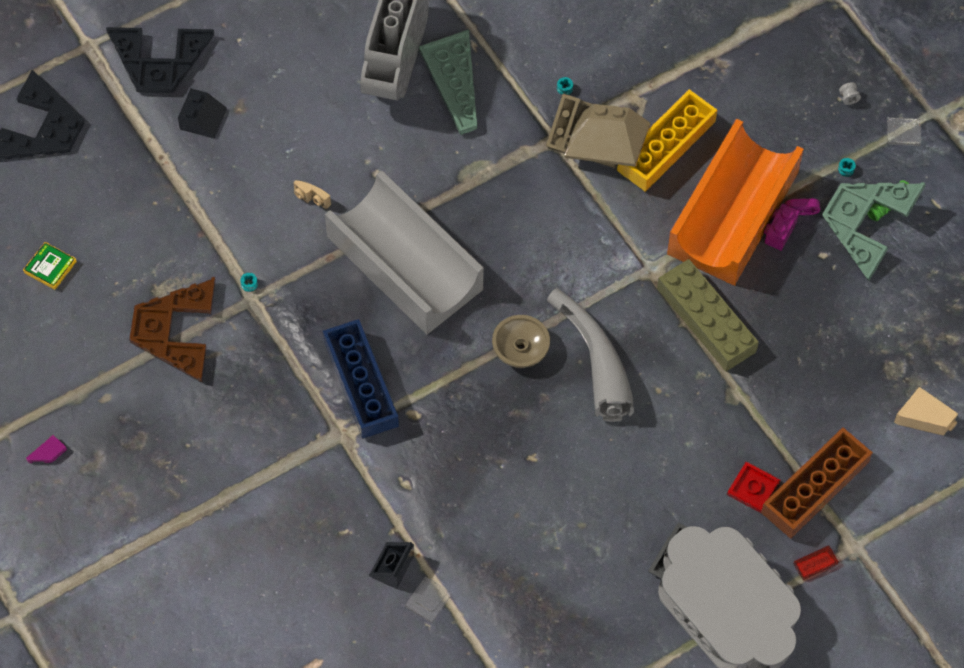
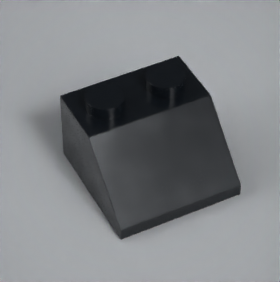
[178,88,227,139]

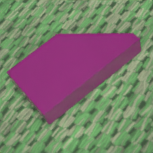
[26,435,67,463]

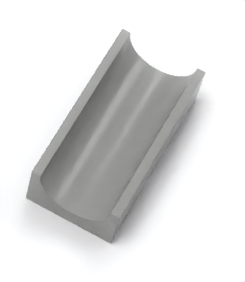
[325,171,484,335]

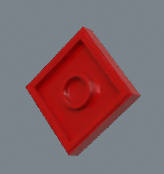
[727,462,781,514]

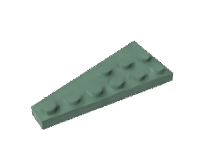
[419,29,477,135]

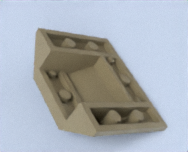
[546,94,617,168]
[564,104,650,167]

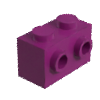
[764,204,800,251]

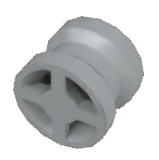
[839,82,861,105]

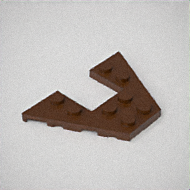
[129,277,216,382]

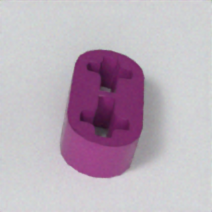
[784,198,821,215]

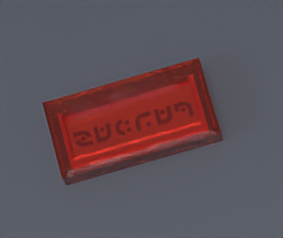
[793,545,839,580]

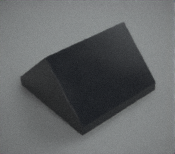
[369,542,415,589]

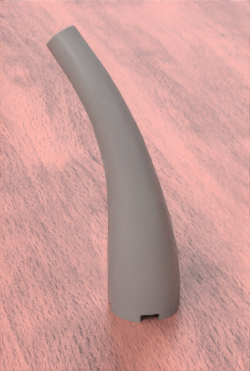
[547,288,634,422]

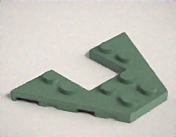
[822,182,926,281]

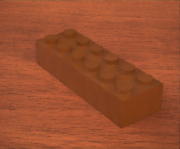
[761,428,873,539]

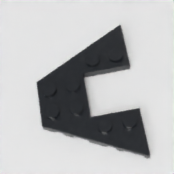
[106,27,215,93]
[0,70,85,159]

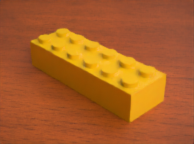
[617,90,717,192]

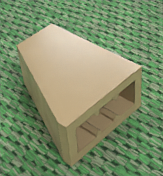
[894,387,958,436]

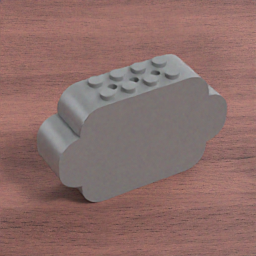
[360,0,430,101]
[658,526,801,668]

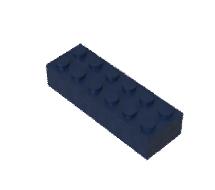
[323,319,399,439]

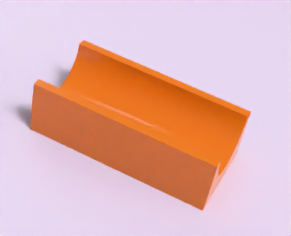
[667,119,804,286]

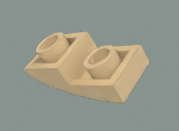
[293,180,331,209]

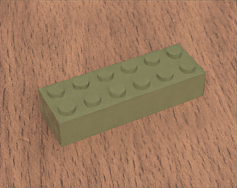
[657,259,759,372]

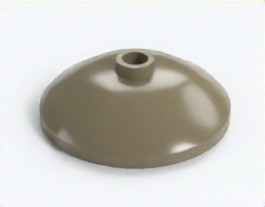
[492,315,550,368]

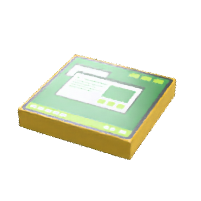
[23,242,77,290]

